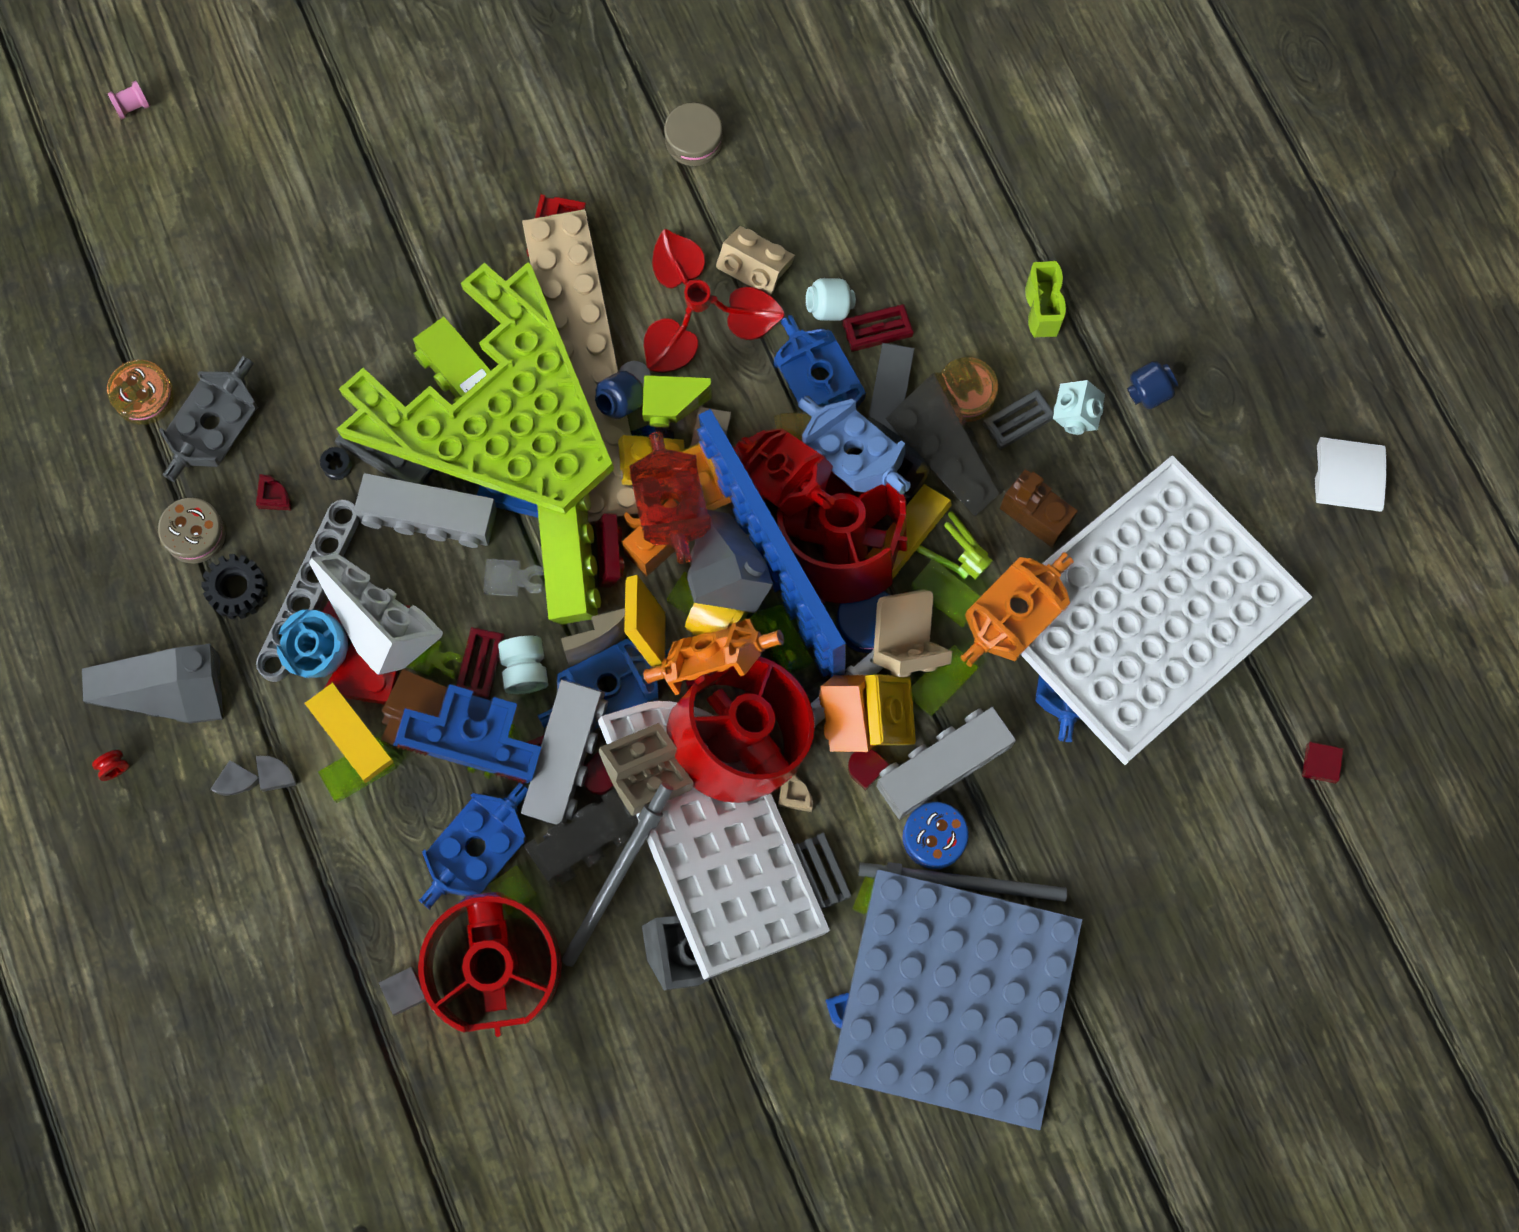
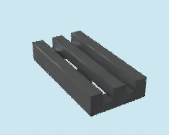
[982,389,1054,450]
[793,832,851,910]

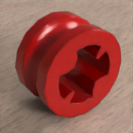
[92,750,129,781]

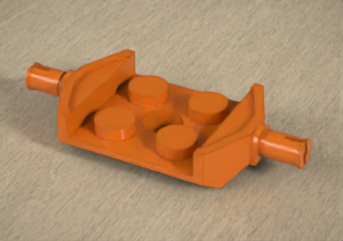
[960,552,1074,667]
[643,619,784,695]

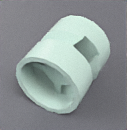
[498,635,548,694]

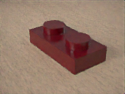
[595,513,624,588]

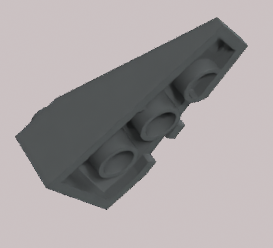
[687,508,773,613]
[82,644,223,724]
[642,916,722,990]

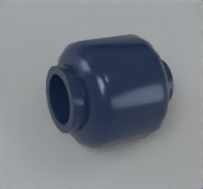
[1127,361,1178,409]
[595,371,643,419]

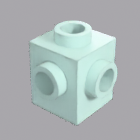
[1053,380,1105,435]

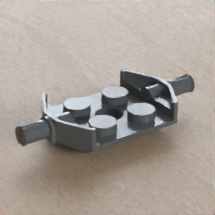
[159,356,258,482]

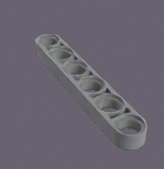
[256,499,359,682]

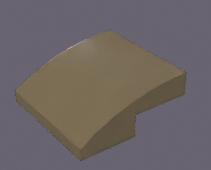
[561,608,627,668]
[599,723,694,816]

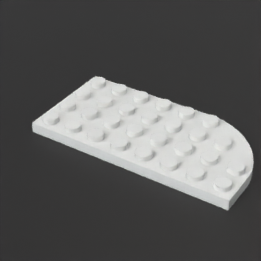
[598,701,830,980]

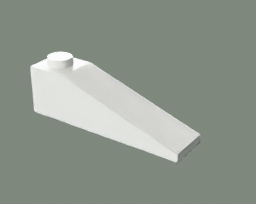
[309,553,443,675]

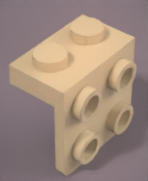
[873,589,952,677]

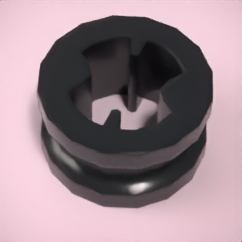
[320,447,352,480]

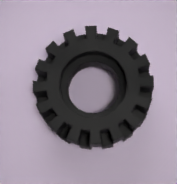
[201,554,268,619]

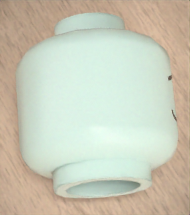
[806,278,856,321]

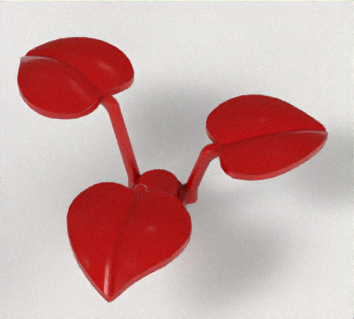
[643,229,784,373]

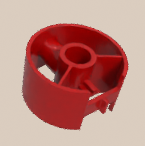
[775,471,908,603]
[667,657,814,803]
[418,892,562,1037]

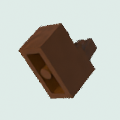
[1000,469,1078,548]
[381,669,447,750]

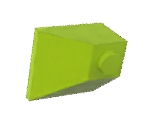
[642,375,712,427]

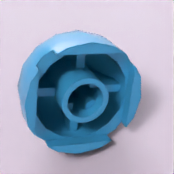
[277,610,348,678]

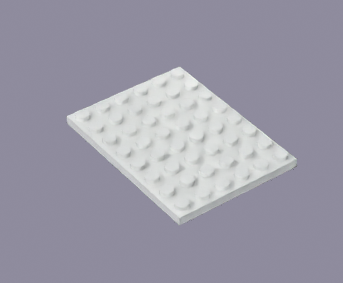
[1010,455,1312,765]

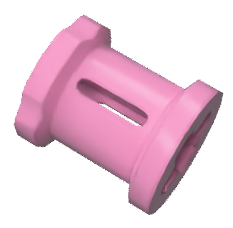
[107,80,150,120]

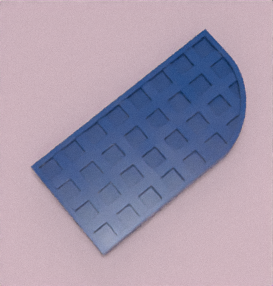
[697,409,845,678]

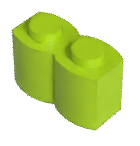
[1025,261,1066,338]

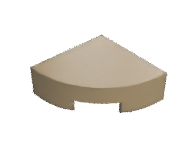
[778,775,813,812]

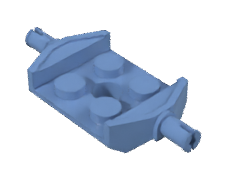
[798,396,911,495]

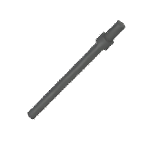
[561,782,674,967]
[858,862,1067,902]

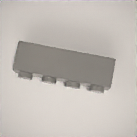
[354,473,497,548]
[521,680,608,826]
[876,707,1016,820]

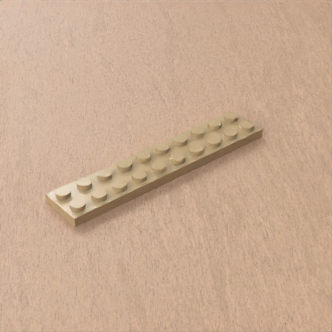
[522,209,645,525]

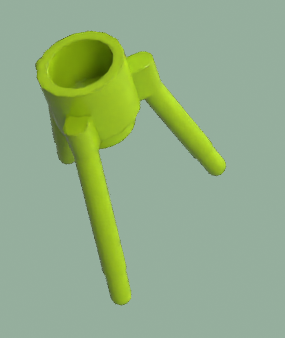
[916,511,993,580]

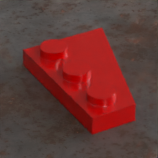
[324,605,411,705]

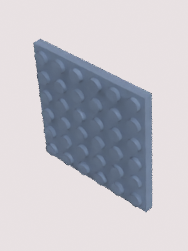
[830,870,1082,1130]

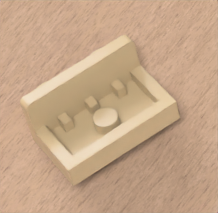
[716,226,795,295]

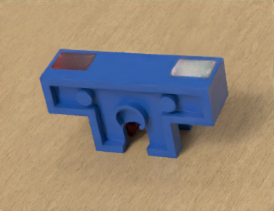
[393,684,541,784]

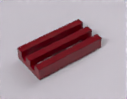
[842,304,913,352]
[456,627,505,700]

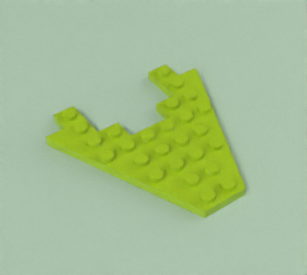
[336,262,614,514]

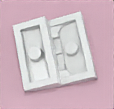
[1315,437,1386,512]

